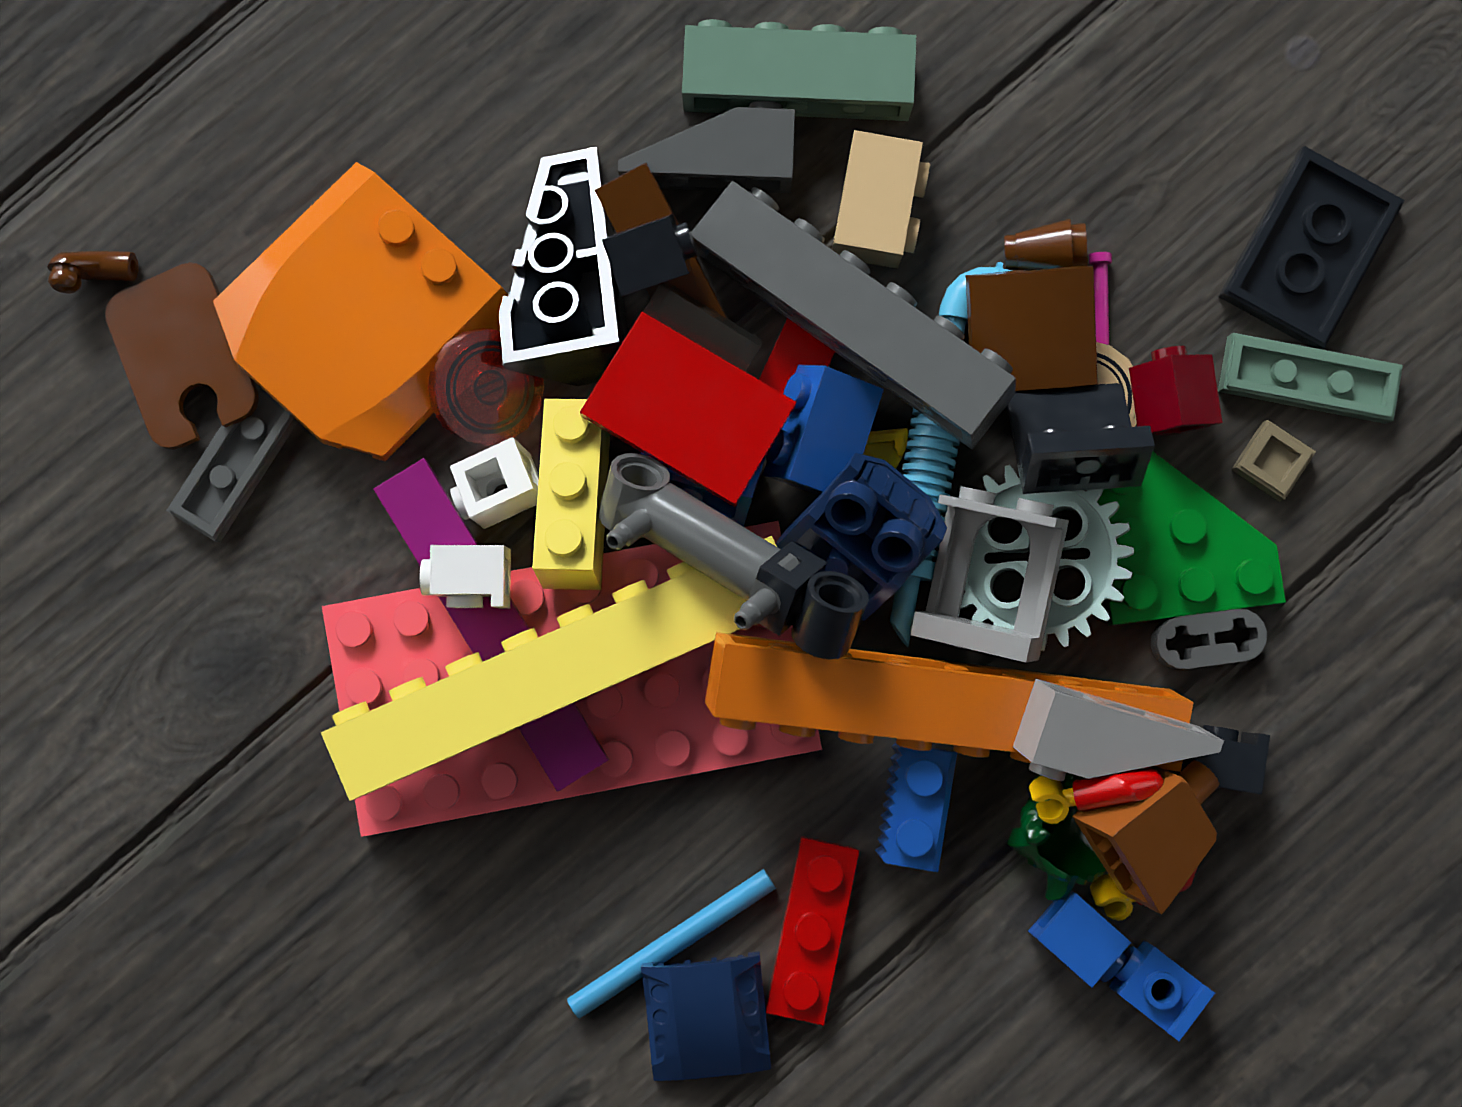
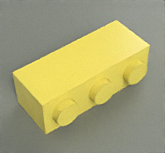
[532,399,610,590]

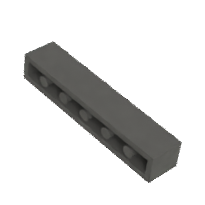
[691,181,1016,450]

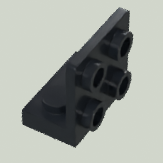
[1007,383,1155,494]

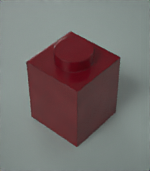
[1129,346,1223,436]

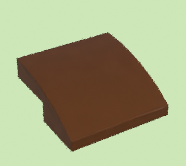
[965,266,1098,391]

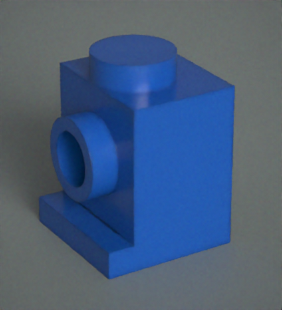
[1109,940,1215,1041]

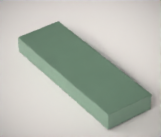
[1218,333,1403,424]

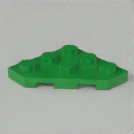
[1097,452,1286,626]

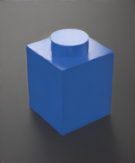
[1028,891,1131,988]

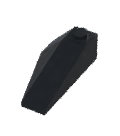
[499,147,628,386]

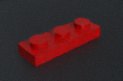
[765,836,859,1025]

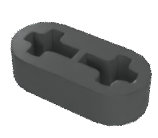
[1150,609,1267,669]

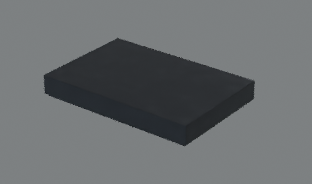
[1218,146,1405,349]

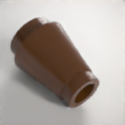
[1004,219,1088,271]

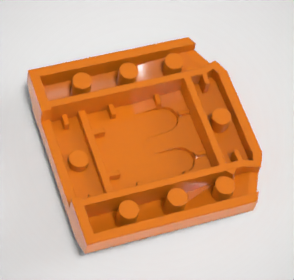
[213,162,508,461]

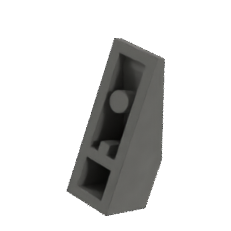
[618,101,795,193]

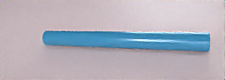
[567,869,776,1019]

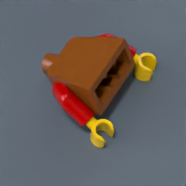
[1029,760,1220,921]

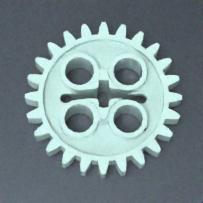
[961,465,1134,651]

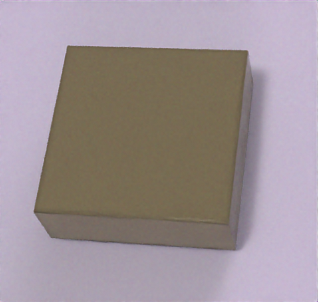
[1231,420,1316,501]

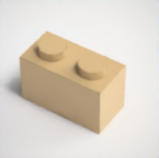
[832,130,930,269]

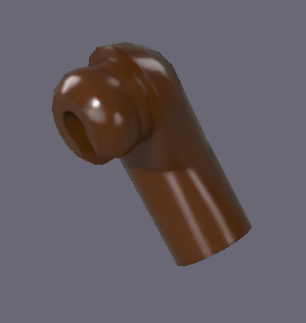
[47,251,138,294]

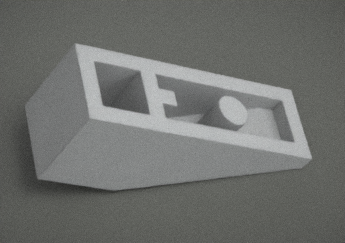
[1013,679,1224,781]

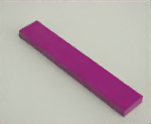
[373,458,609,792]

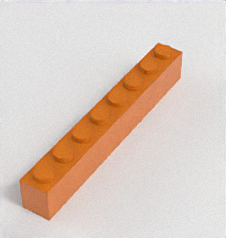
[705,632,1194,772]

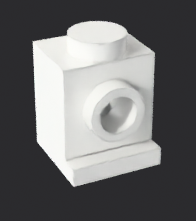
[450,437,539,529]
[420,545,511,609]

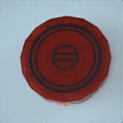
[428,328,545,446]

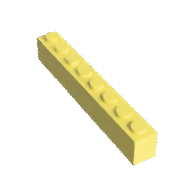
[320,532,777,801]

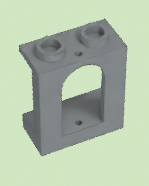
[910,486,1069,663]

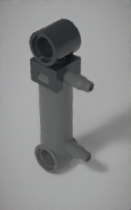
[598,453,869,660]

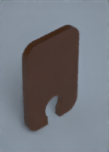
[105,262,259,450]

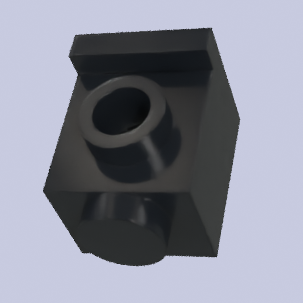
[1177,725,1270,794]

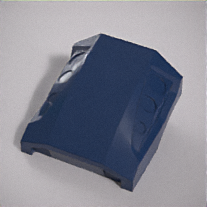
[776,453,947,621]
[641,951,771,1081]

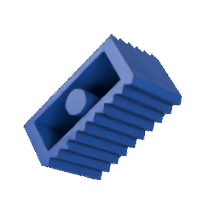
[875,744,957,872]

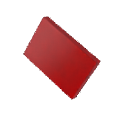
[580,311,797,507]

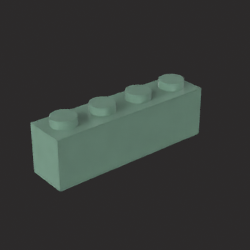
[682,19,916,121]

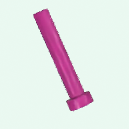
[1089,252,1112,345]

